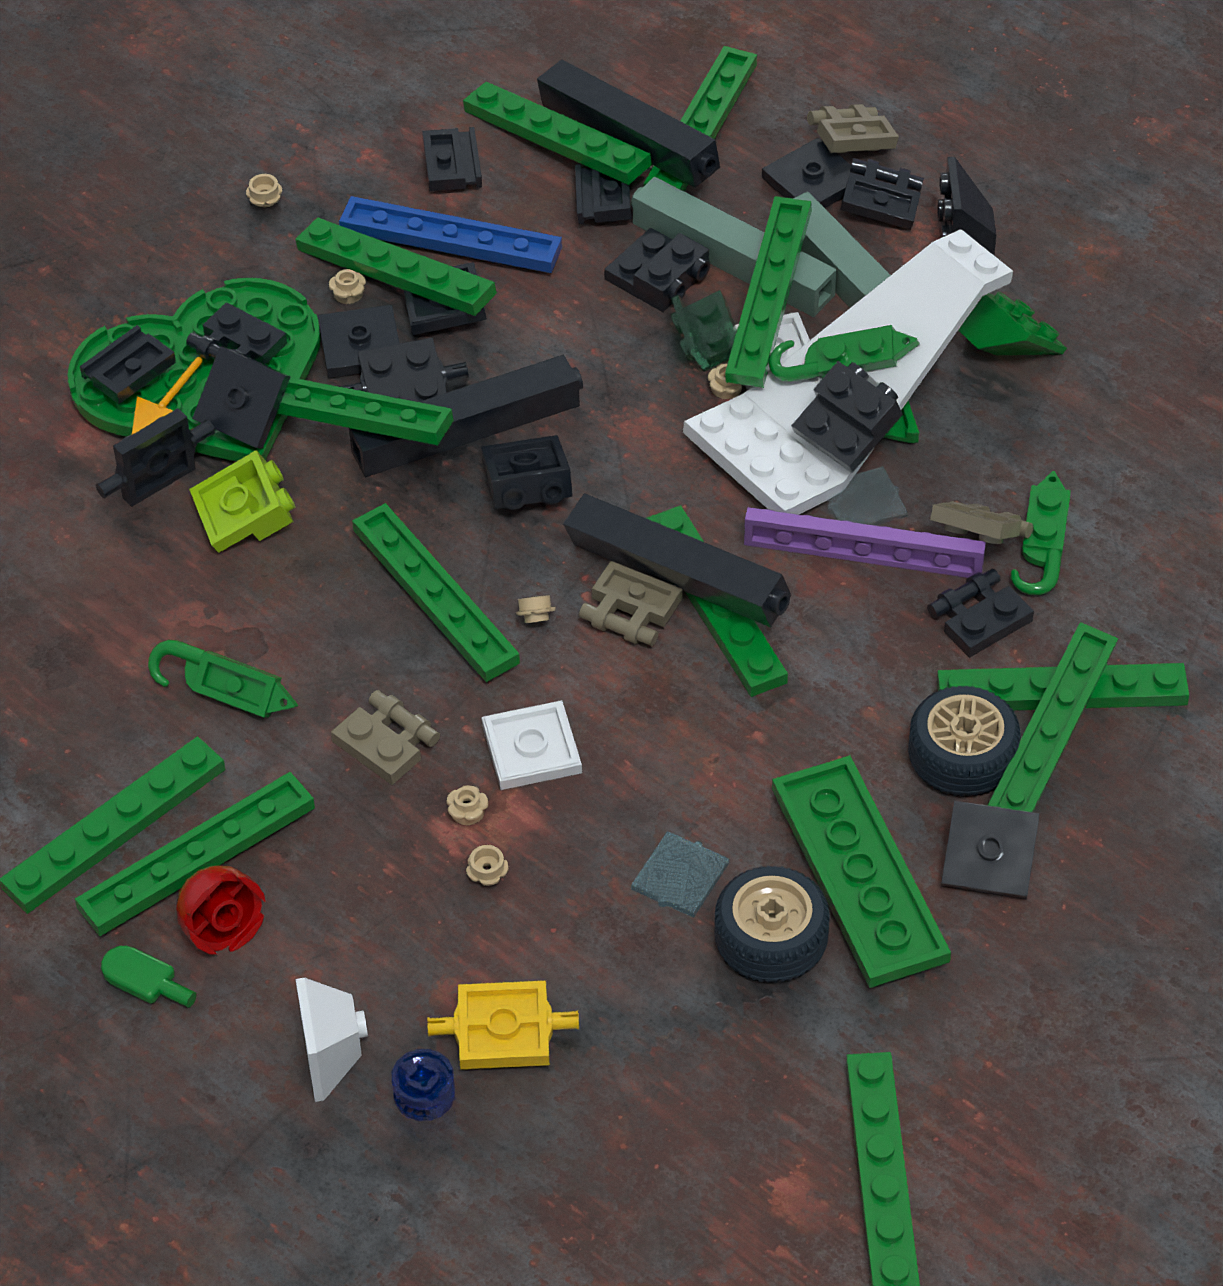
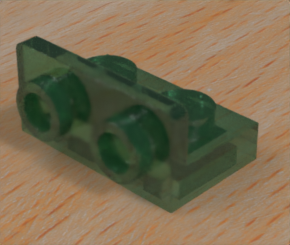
[671,290,737,372]

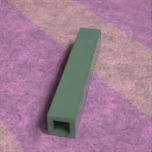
[631,176,836,317]
[793,192,891,308]

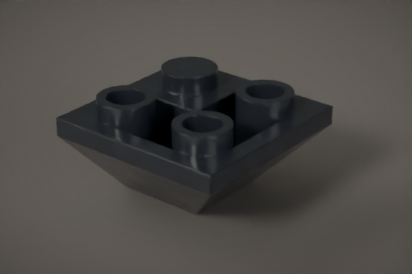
[937,157,997,255]

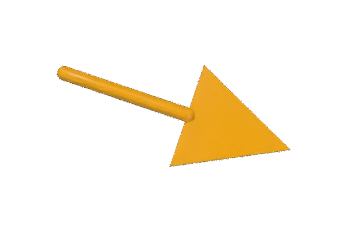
[132,357,203,434]

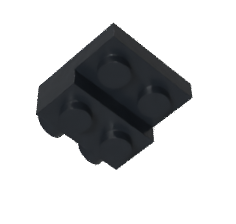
[604,228,710,312]
[791,361,903,473]
[481,435,573,510]

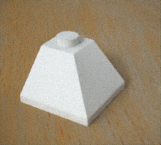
[296,978,368,1102]

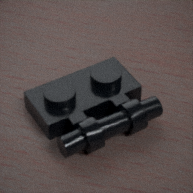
[840,158,924,230]
[186,302,287,365]
[927,568,1034,658]

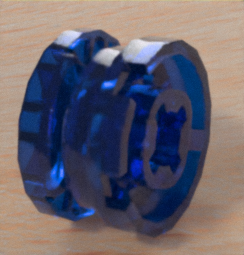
[392,1049,455,1121]

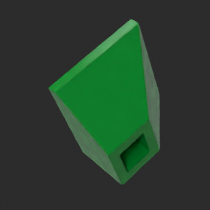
[958,291,1067,356]

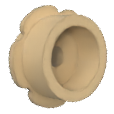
[246,174,282,207]
[329,269,366,304]
[708,364,742,399]
[516,595,556,623]
[446,785,488,825]
[466,845,508,886]

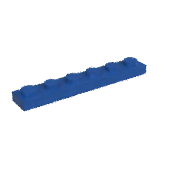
[339,196,562,273]

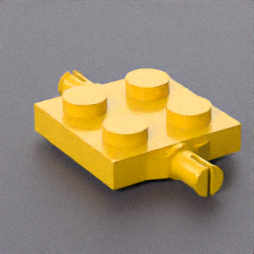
[427,981,579,1069]

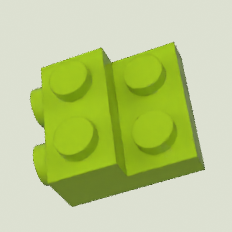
[189,450,295,553]

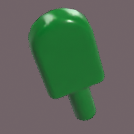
[101,945,197,1008]

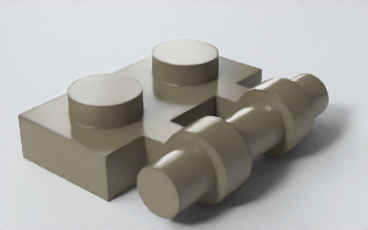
[807,104,899,153]
[930,501,1033,544]
[579,561,682,646]
[331,690,440,785]

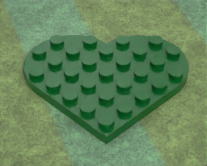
[68,278,320,462]

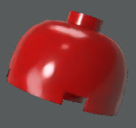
[176,866,265,954]

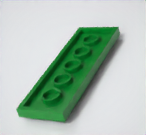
[772,755,951,988]

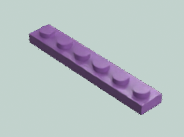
[744,507,986,578]

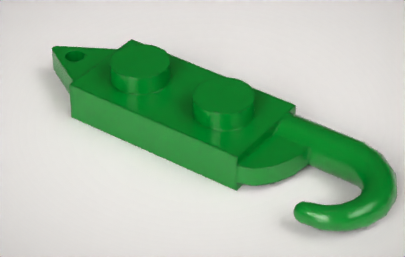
[769,325,920,382]
[1011,471,1071,596]
[148,639,298,717]

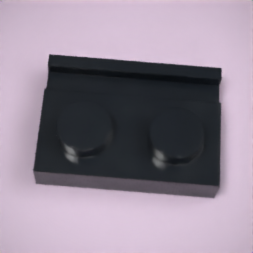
[422,127,482,191]
[575,164,632,224]
[80,325,176,404]

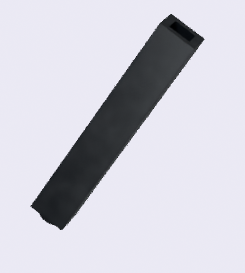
[537,59,720,188]
[349,354,583,478]
[563,493,792,628]

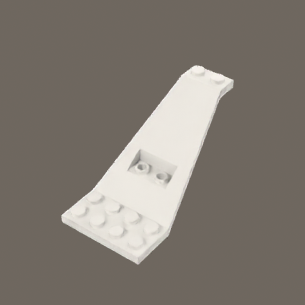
[683,229,1013,515]

